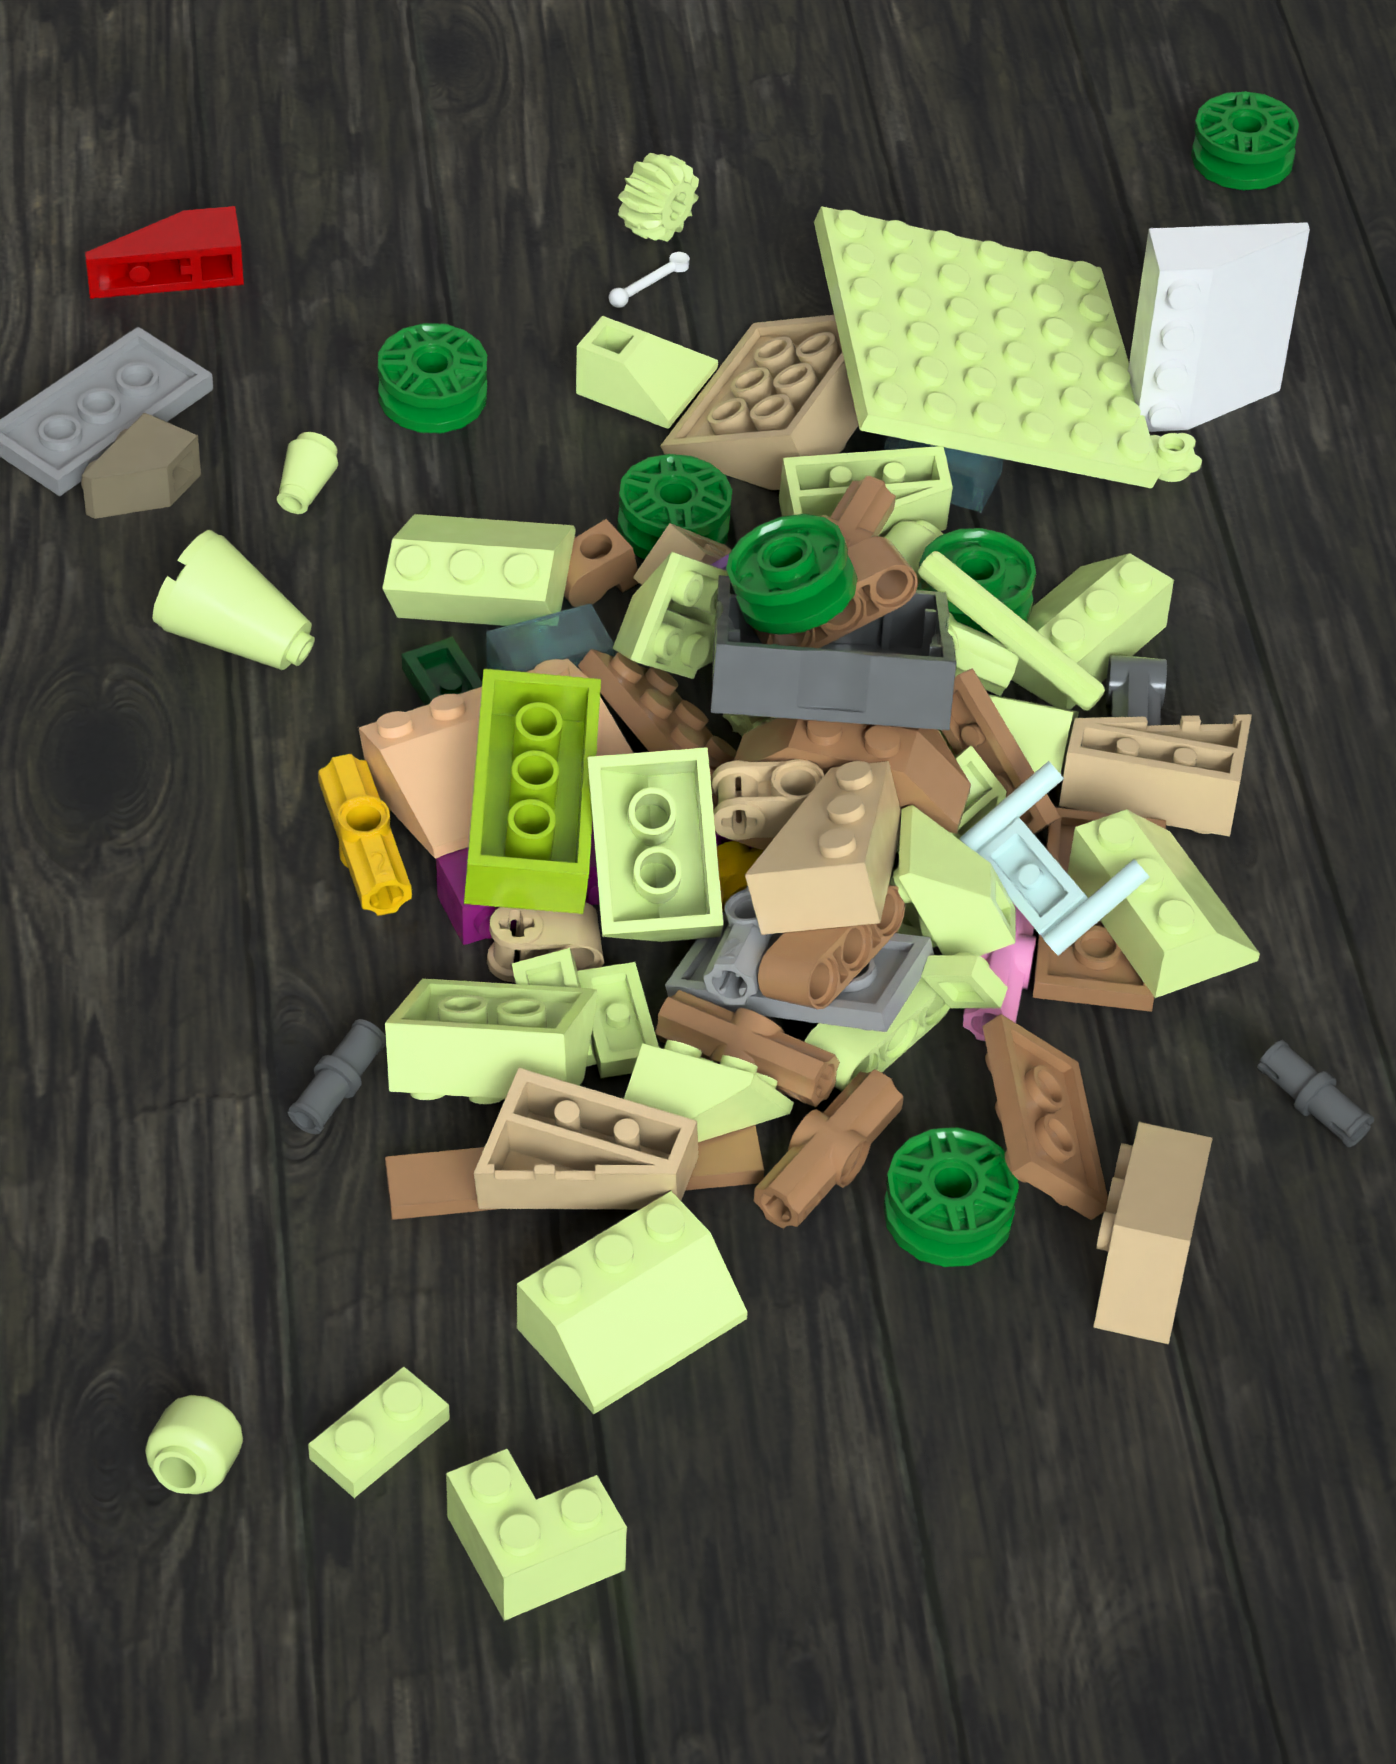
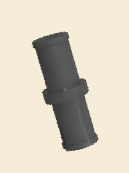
[288,1019,386,1135]
[1257,1040,1374,1148]

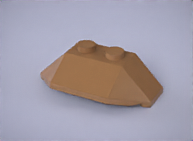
[734,717,971,834]

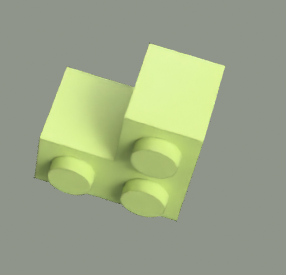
[446,1449,627,1621]

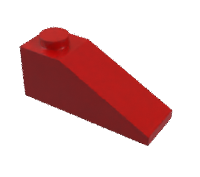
[85,206,244,299]

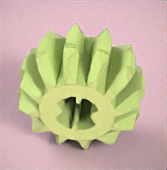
[618,153,699,242]

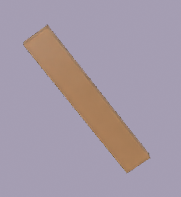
[385,1125,764,1220]

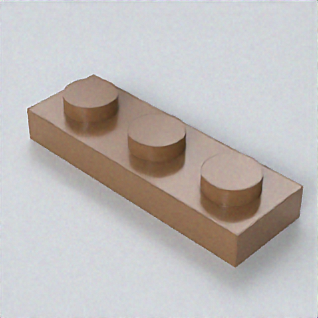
[942,668,1061,835]

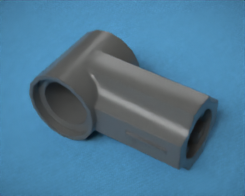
[1106,654,1167,726]

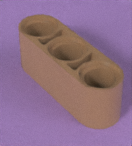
[750,536,918,648]
[758,884,905,1009]

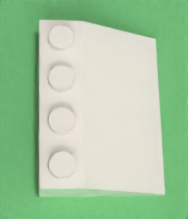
[1128,223,1310,432]

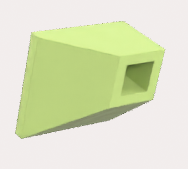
[576,316,718,429]
[612,552,728,679]
[893,805,1016,956]
[624,1040,794,1142]

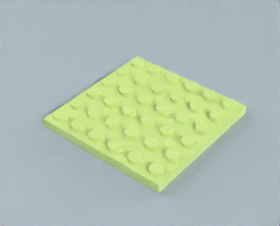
[814,206,1161,488]

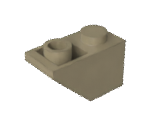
[81,412,201,519]

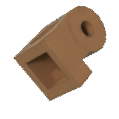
[564,519,639,608]

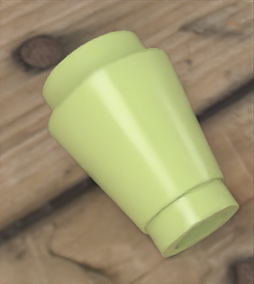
[277,432,338,514]

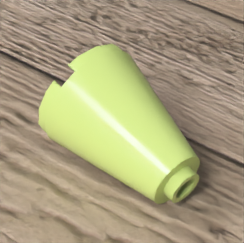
[152,530,315,670]

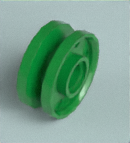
[1191,91,1299,190]
[378,323,487,433]
[617,454,732,559]
[726,514,858,635]
[917,528,1036,637]
[883,1127,1019,1267]

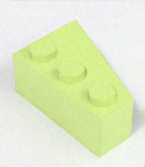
[779,446,953,537]

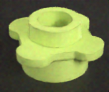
[1150,433,1202,482]

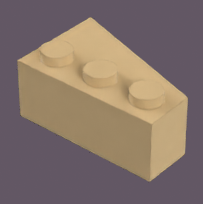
[1059,714,1252,837]
[745,761,901,935]
[474,1068,699,1209]
[1094,1122,1212,1344]

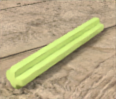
[918,551,1105,711]

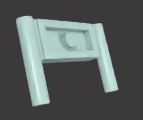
[959,761,1150,956]

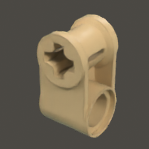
[711,759,824,840]
[487,902,604,982]

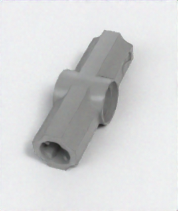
[703,886,783,1005]

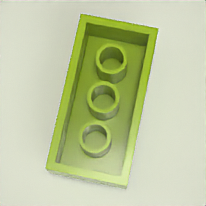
[464,669,601,914]

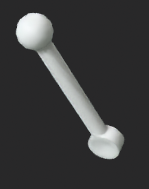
[608,252,690,308]

